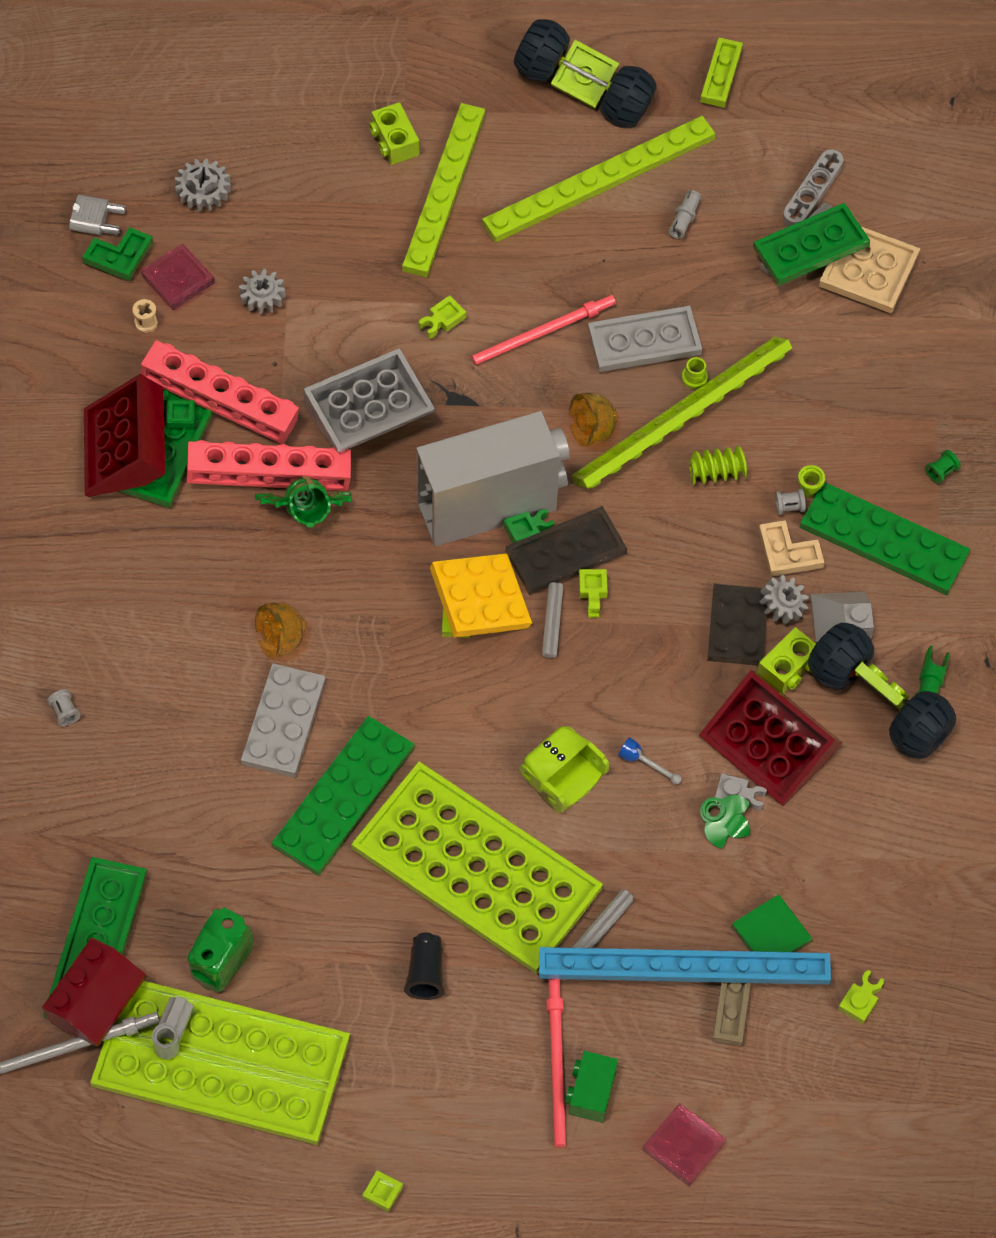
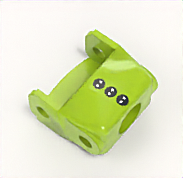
[519,726,609,813]

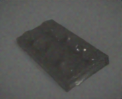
[505,506,627,595]

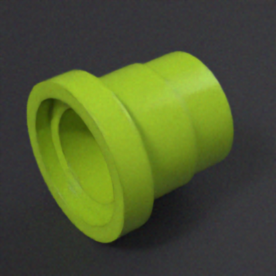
[682,357,708,389]
[798,465,825,498]

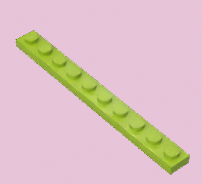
[482,115,716,243]
[571,337,792,489]

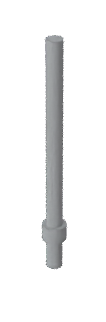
[0,1011,160,1074]

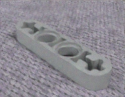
[783,149,844,227]

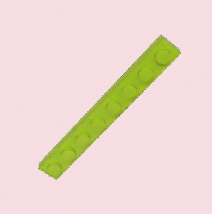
[402,103,485,277]

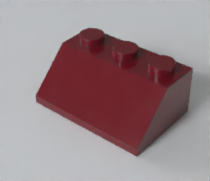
[41,937,147,1047]

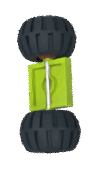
[514,19,657,128]
[808,623,956,759]

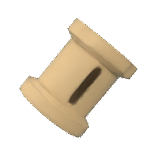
[132,299,158,333]

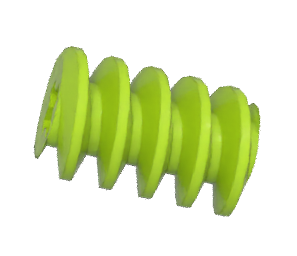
[689,446,747,485]

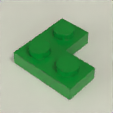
[82,227,153,281]

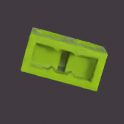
[369,102,419,165]
[757,627,816,693]

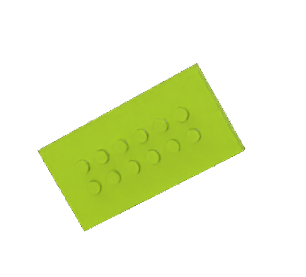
[90,981,350,1145]

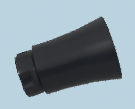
[404,933,445,1000]

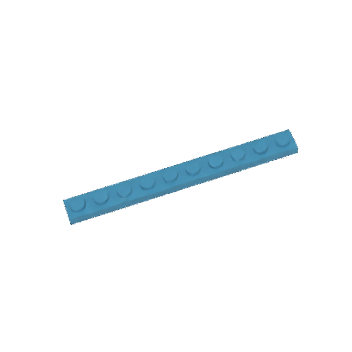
[539,947,831,985]

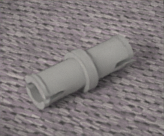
[668,190,702,239]

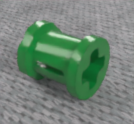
[925,449,961,484]

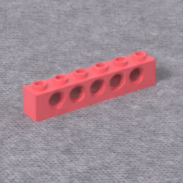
[141,340,299,444]
[187,440,351,491]

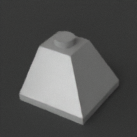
[810,592,874,643]

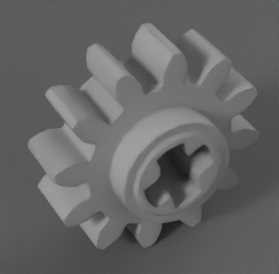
[239,269,286,314]
[759,575,809,624]

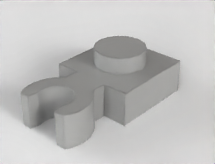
[715,773,767,810]

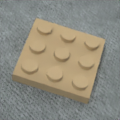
[819,227,920,314]

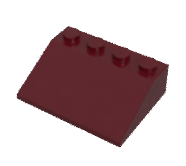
[84,374,166,497]
[699,670,843,806]

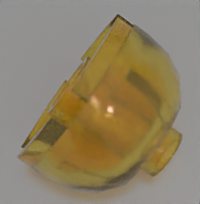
[569,392,618,446]
[255,602,306,658]

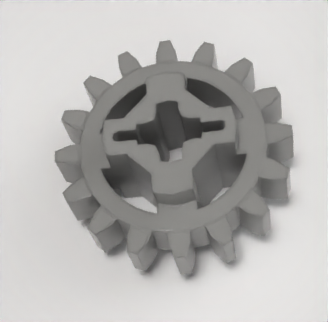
[175,158,231,211]

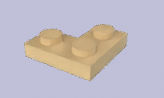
[758,520,825,577]

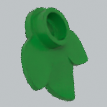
[700,795,750,849]

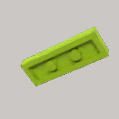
[700,37,743,108]

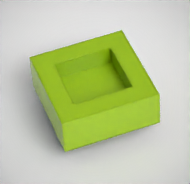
[362,1170,403,1213]

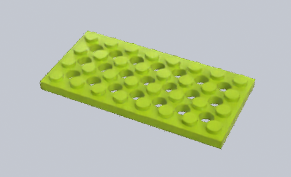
[351,761,603,974]

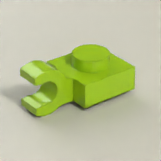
[579,569,608,618]

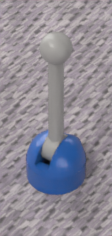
[618,737,682,785]

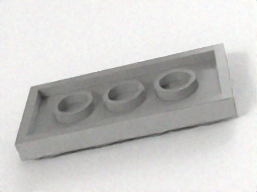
[588,306,702,372]
[241,663,326,778]

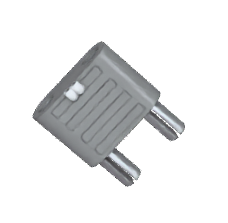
[69,194,126,235]

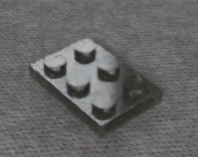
[707,583,767,666]

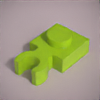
[419,295,467,339]
[838,970,884,1025]

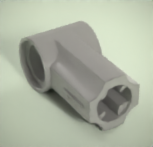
[152,996,194,1059]

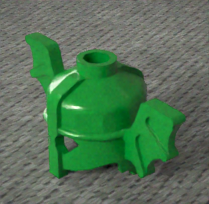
[255,476,352,528]

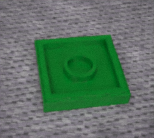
[732,894,812,952]

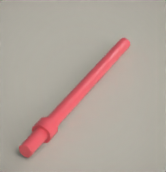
[471,295,616,365]
[546,979,566,1148]

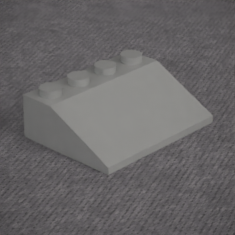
[303,348,435,453]

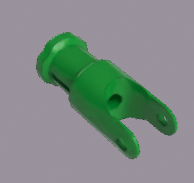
[915,645,950,695]

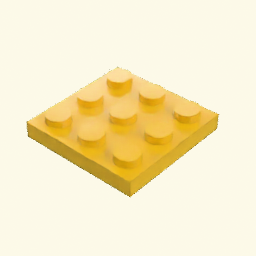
[430,554,532,638]

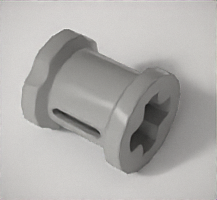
[775,488,806,515]
[47,689,81,727]

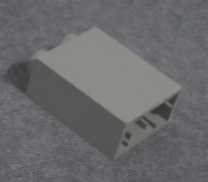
[416,411,570,547]

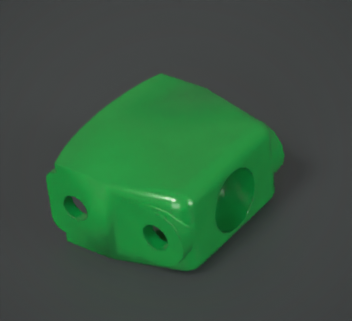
[187,908,253,993]

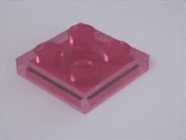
[141,243,215,310]
[642,1103,726,1186]

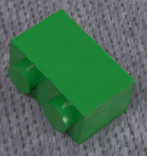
[565,1051,618,1123]

